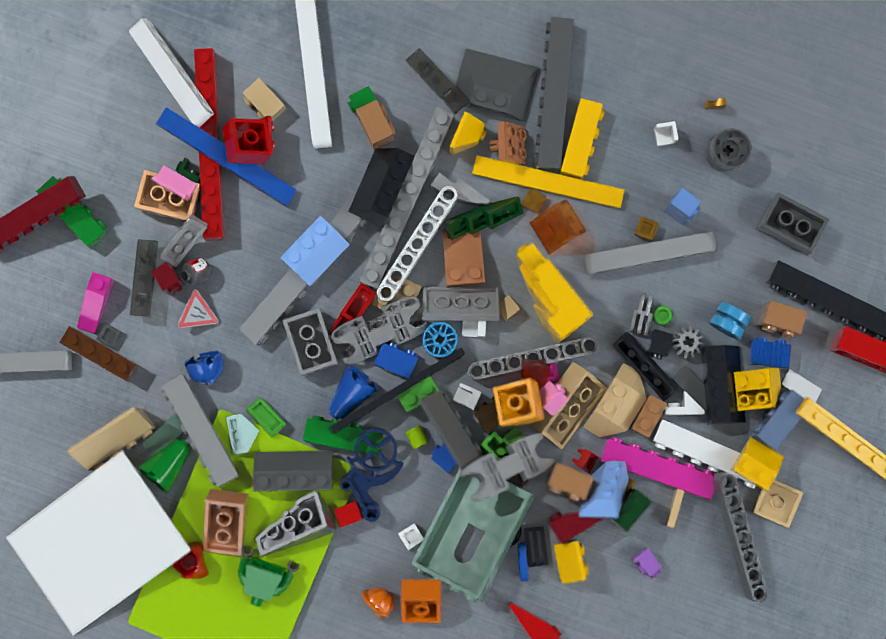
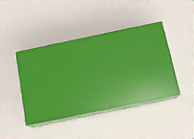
[246,397,286,438]

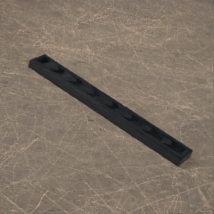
[328,348,465,434]

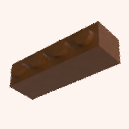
[59,326,139,382]

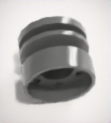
[705,128,752,172]

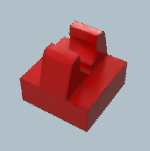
[572,449,599,474]

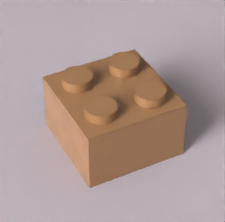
[356,100,396,150]
[757,301,807,339]

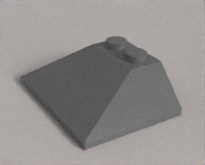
[451,48,539,122]

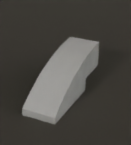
[430,173,490,206]

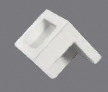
[654,121,678,147]
[462,321,486,338]
[453,383,481,410]

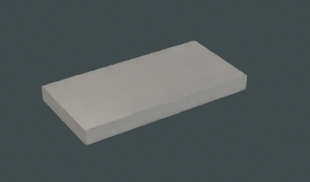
[422,287,500,321]

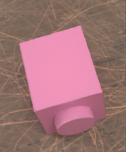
[539,381,569,416]

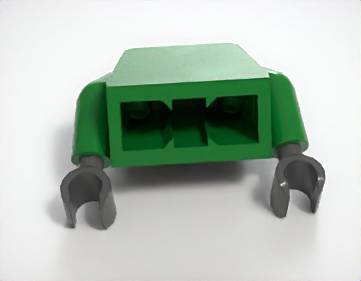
[238,546,299,607]

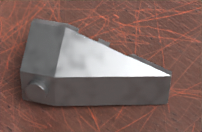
[256,491,337,557]

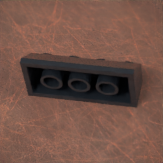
[348,148,414,227]
[701,345,746,425]

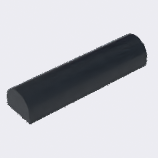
[612,331,679,401]

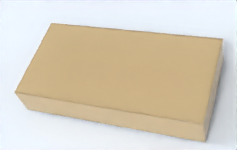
[665,488,684,528]

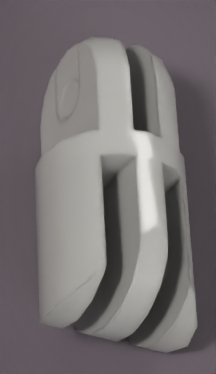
[629,293,653,336]

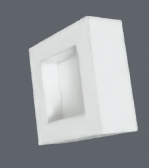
[398,523,424,550]

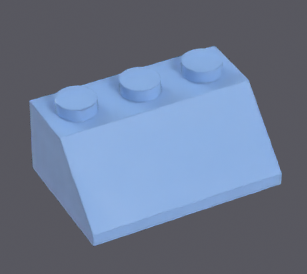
[280,216,350,286]
[579,461,629,518]

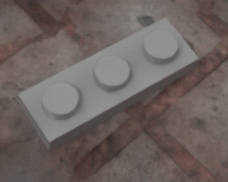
[160,215,207,267]

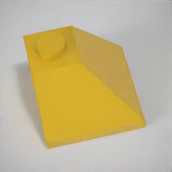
[450,112,487,155]

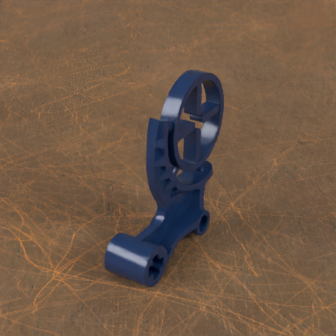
[340,428,404,522]

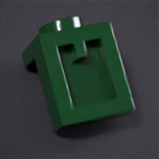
[176,158,200,184]

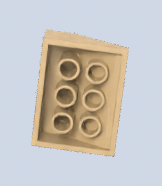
[67,407,156,471]

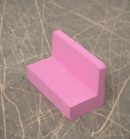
[152,165,198,201]

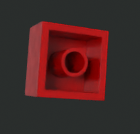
[223,118,272,164]

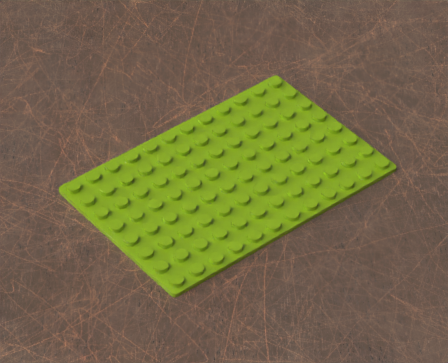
[128,409,360,639]

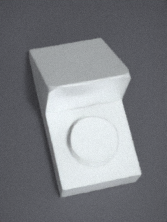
[663,391,704,415]

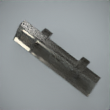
[405,48,469,114]
[130,239,158,318]

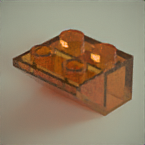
[529,199,587,255]

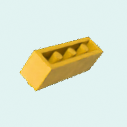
[560,98,605,180]

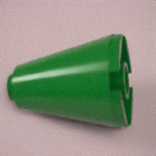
[138,439,191,493]

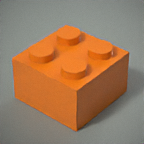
[401,579,441,623]

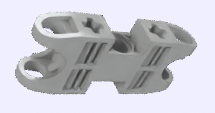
[331,297,429,364]
[459,433,556,502]

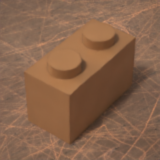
[630,395,667,438]

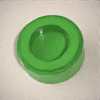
[653,306,672,325]

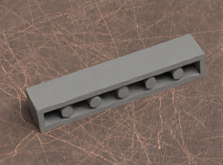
[162,374,241,487]

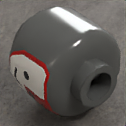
[182,258,211,285]

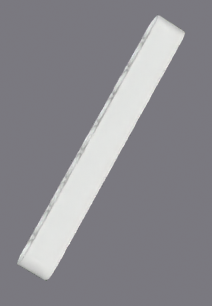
[295,0,332,149]

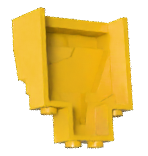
[516,243,593,344]

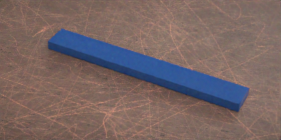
[156,107,296,206]

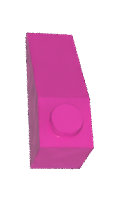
[77,272,115,334]

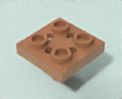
[490,121,527,165]

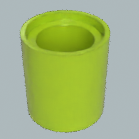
[405,425,429,449]

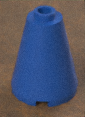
[328,366,379,420]

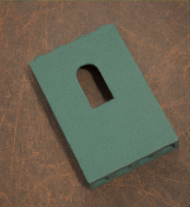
[411,469,535,602]

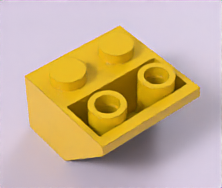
[734,368,781,411]
[553,540,589,583]

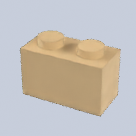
[242,78,286,121]

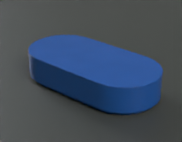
[517,542,528,581]

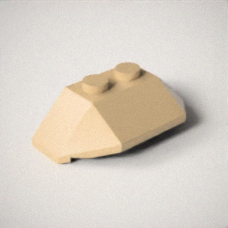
[583,363,647,438]

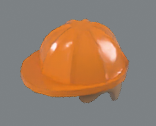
[361,588,394,621]

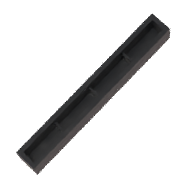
[765,260,886,342]

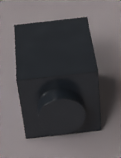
[647,329,674,360]

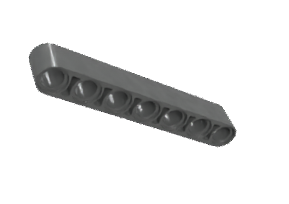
[713,472,768,603]

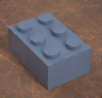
[751,389,805,451]

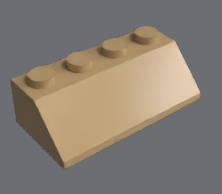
[528,362,607,450]

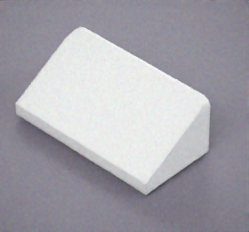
[781,369,822,403]

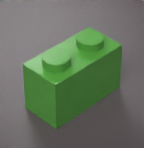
[397,376,439,413]

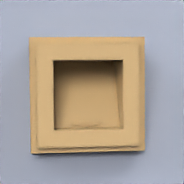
[500,295,521,322]

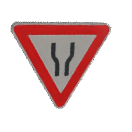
[177,289,219,328]

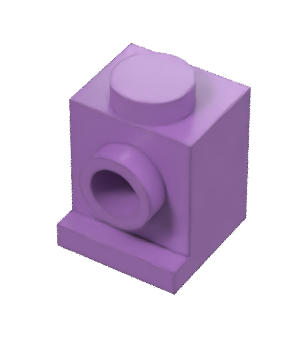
[631,548,662,579]

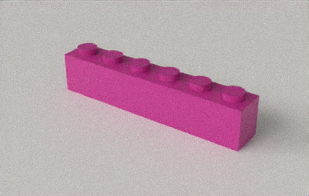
[599,437,715,500]

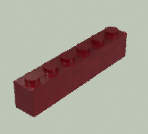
[0,176,86,252]

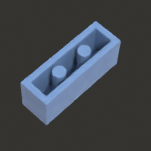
[664,188,701,225]

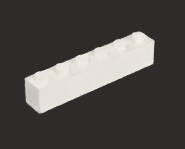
[651,419,757,489]

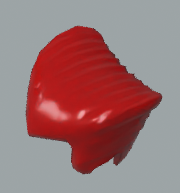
[173,542,208,579]

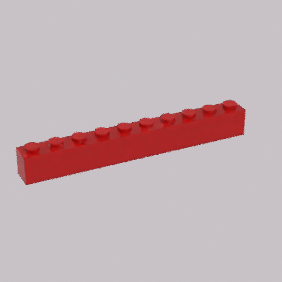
[194,48,225,241]

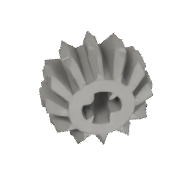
[672,326,704,359]

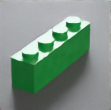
[36,176,108,249]
[302,415,384,456]

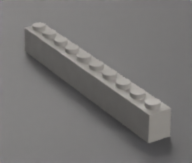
[360,107,454,290]
[238,191,368,346]

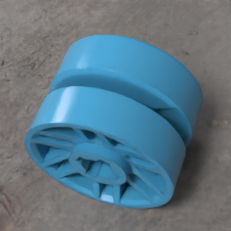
[709,302,752,340]
[422,322,458,359]

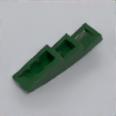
[444,196,523,240]

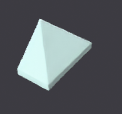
[226,414,259,455]

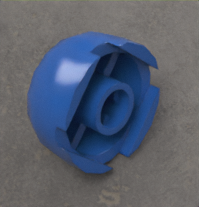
[184,350,224,385]

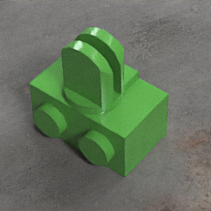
[479,428,523,461]

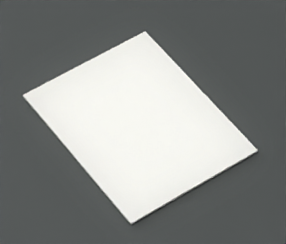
[6,451,191,636]

